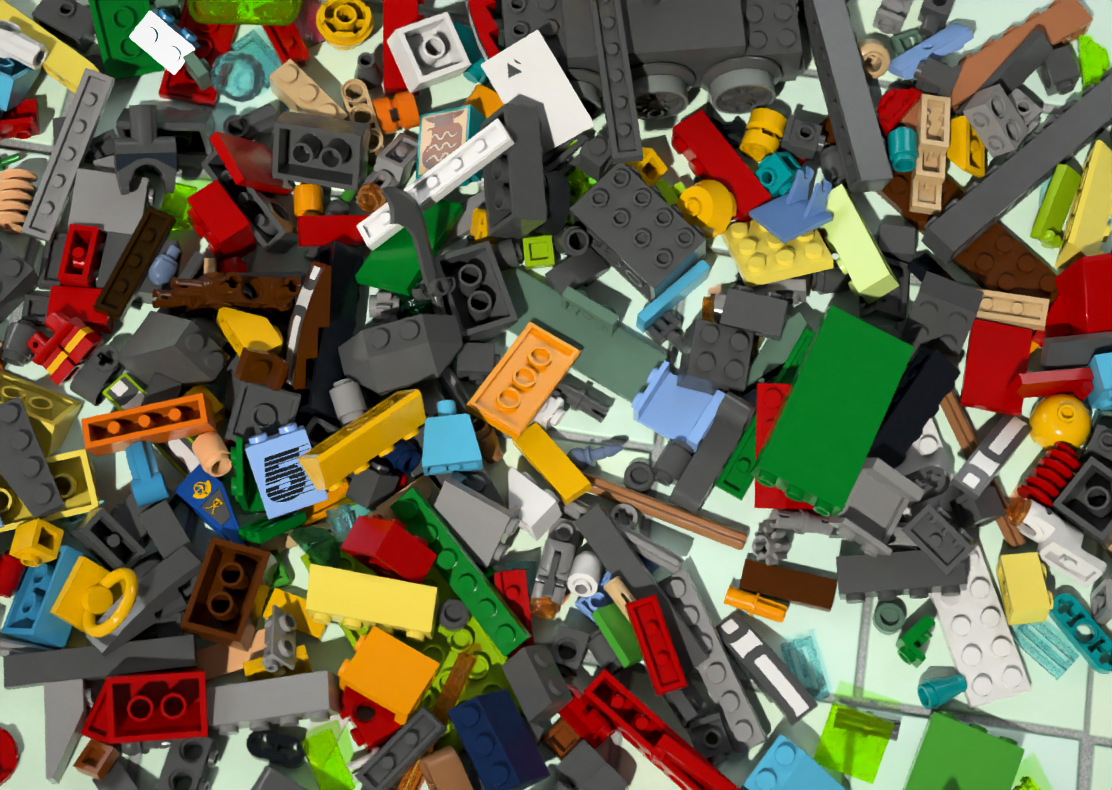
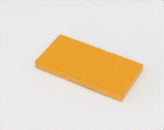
[465,322,581,441]

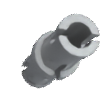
[769,509,834,536]

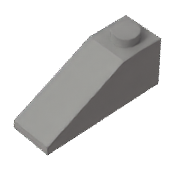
[44,679,94,784]

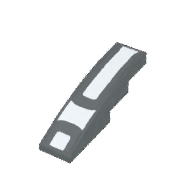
[950,414,1032,501]
[716,612,818,726]

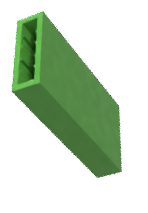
[902,711,1025,790]

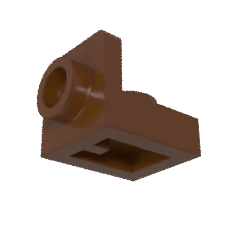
[234,347,289,391]

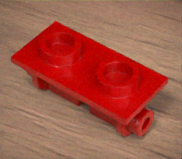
[558,684,614,749]

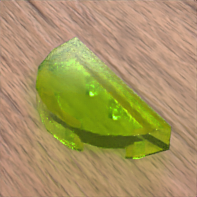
[1077,35,1110,90]

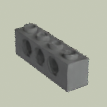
[201,149,298,254]

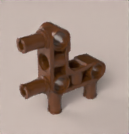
[152,272,301,318]

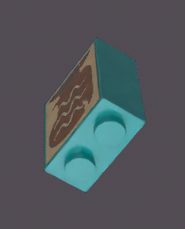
[416,105,485,186]

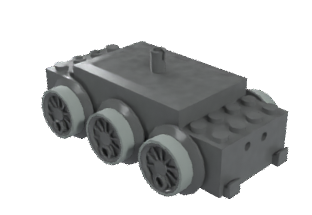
[493,0,806,120]

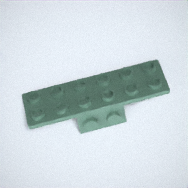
[505,269,668,403]

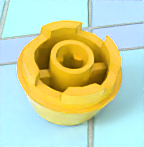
[316,0,374,51]
[677,179,737,239]

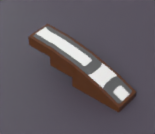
[283,262,332,390]

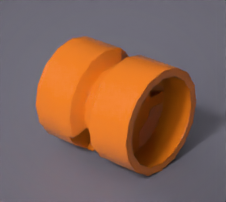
[371,90,420,136]

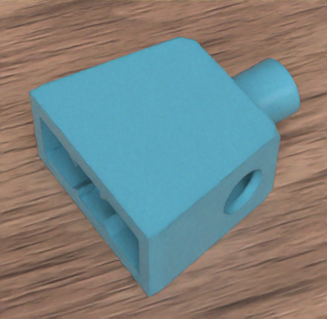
[422,400,483,476]

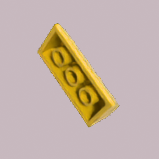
[297,389,426,492]

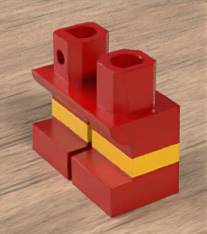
[26,310,104,386]

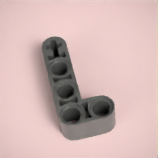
[669,391,756,515]

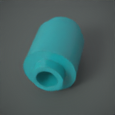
[887,127,919,172]

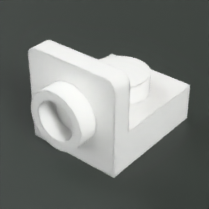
[532,396,565,432]

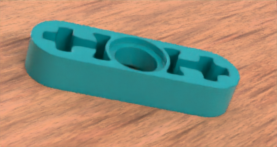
[1049,593,1112,674]

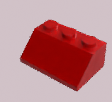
[105,669,208,744]

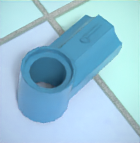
[125,441,169,507]

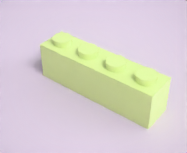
[819,184,900,304]

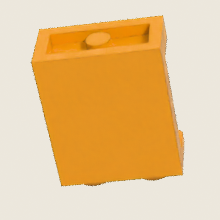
[337,626,440,726]

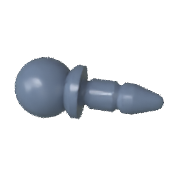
[567,445,623,471]

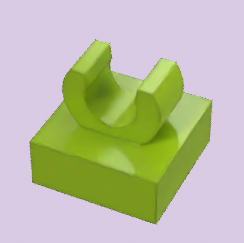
[655,179,687,207]

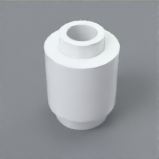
[567,551,603,597]

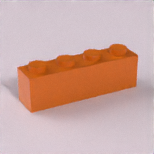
[81,393,217,457]

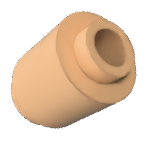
[192,432,232,477]

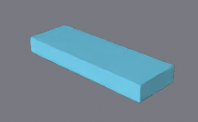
[636,260,710,333]

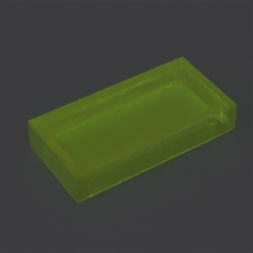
[300,728,355,790]

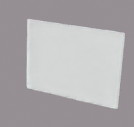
[481,30,595,154]

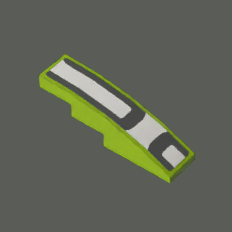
[102,372,200,479]

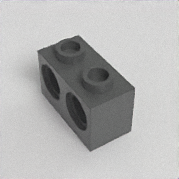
[155,737,219,790]

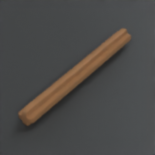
[940,390,1026,550]
[580,470,747,550]

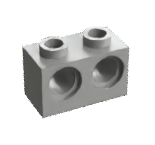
[962,84,1029,158]

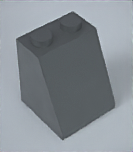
[116,311,230,390]

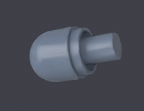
[148,245,181,286]

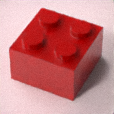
[187,179,257,261]
[341,515,437,584]

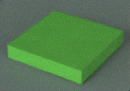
[591,602,643,668]

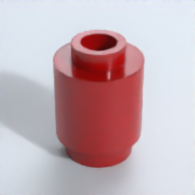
[0,550,27,599]

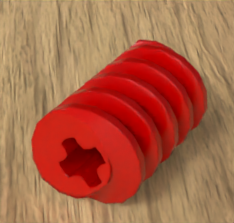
[1017,442,1082,509]

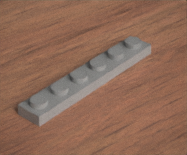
[21,68,115,243]
[658,568,768,754]

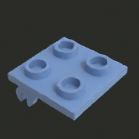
[749,166,833,243]

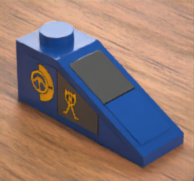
[174,464,247,546]

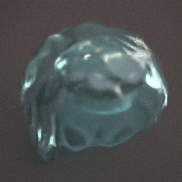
[210,50,265,102]

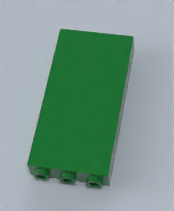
[750,305,915,517]

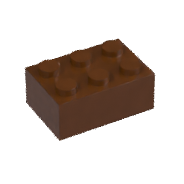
[180,537,279,652]

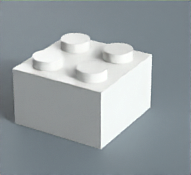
[386,12,471,94]

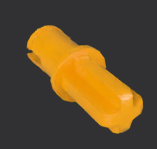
[723,585,787,623]

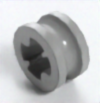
[610,503,638,530]

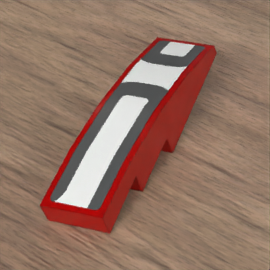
[465,0,500,62]

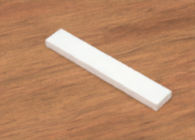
[356,118,515,251]

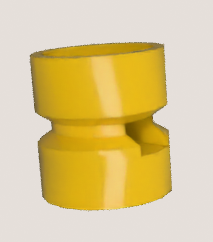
[739,108,787,162]

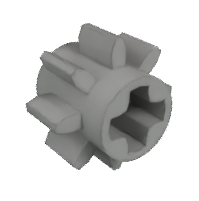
[369,288,401,323]
[752,526,791,565]

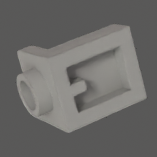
[872,0,912,35]

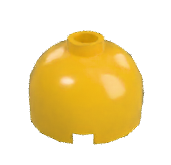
[1028,393,1092,452]

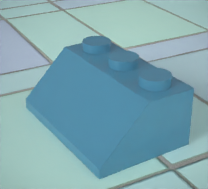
[1,546,97,649]

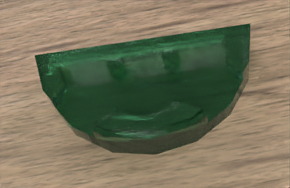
[288,527,341,569]

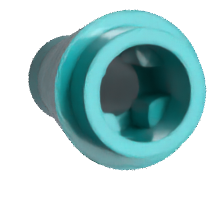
[917,673,967,710]

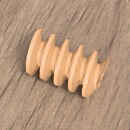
[0,169,38,235]

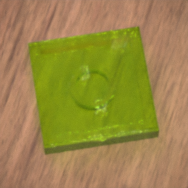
[812,700,895,784]

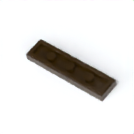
[93,206,176,322]

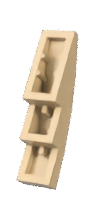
[909,93,951,216]

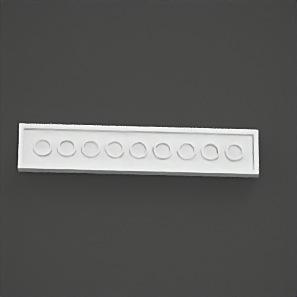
[895,418,1031,709]

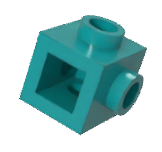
[754,151,806,198]

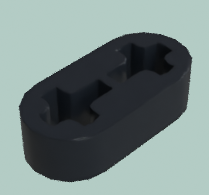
[246,730,307,769]

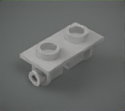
[262,605,297,672]

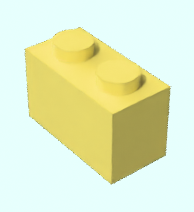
[995,552,1054,625]

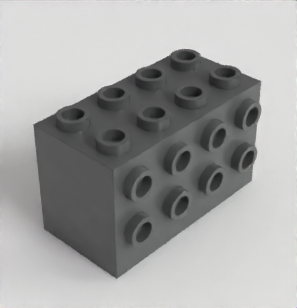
[569,163,706,303]

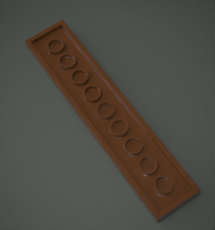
[819,116,1058,306]

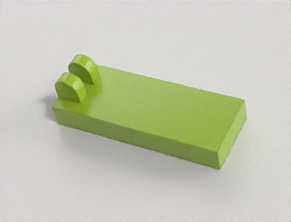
[1030,164,1082,249]

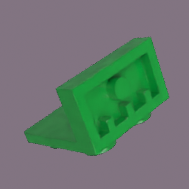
[231,437,266,514]

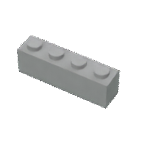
[206,670,341,735]

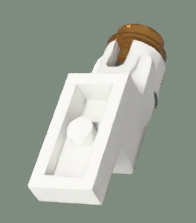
[1005,497,1107,588]

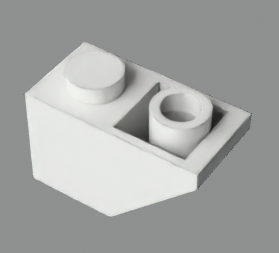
[508,467,562,541]

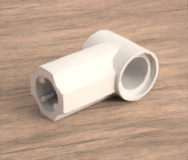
[0,20,49,70]

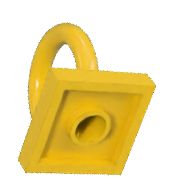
[49,556,139,638]

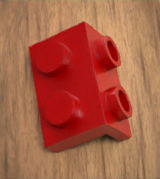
[0,99,40,141]

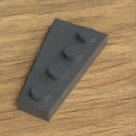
[0,397,66,519]

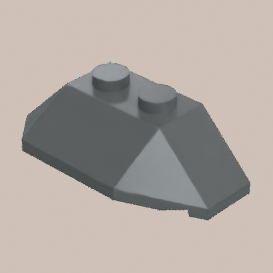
[338,314,464,394]

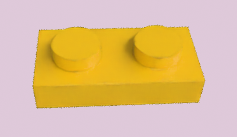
[243,645,313,682]

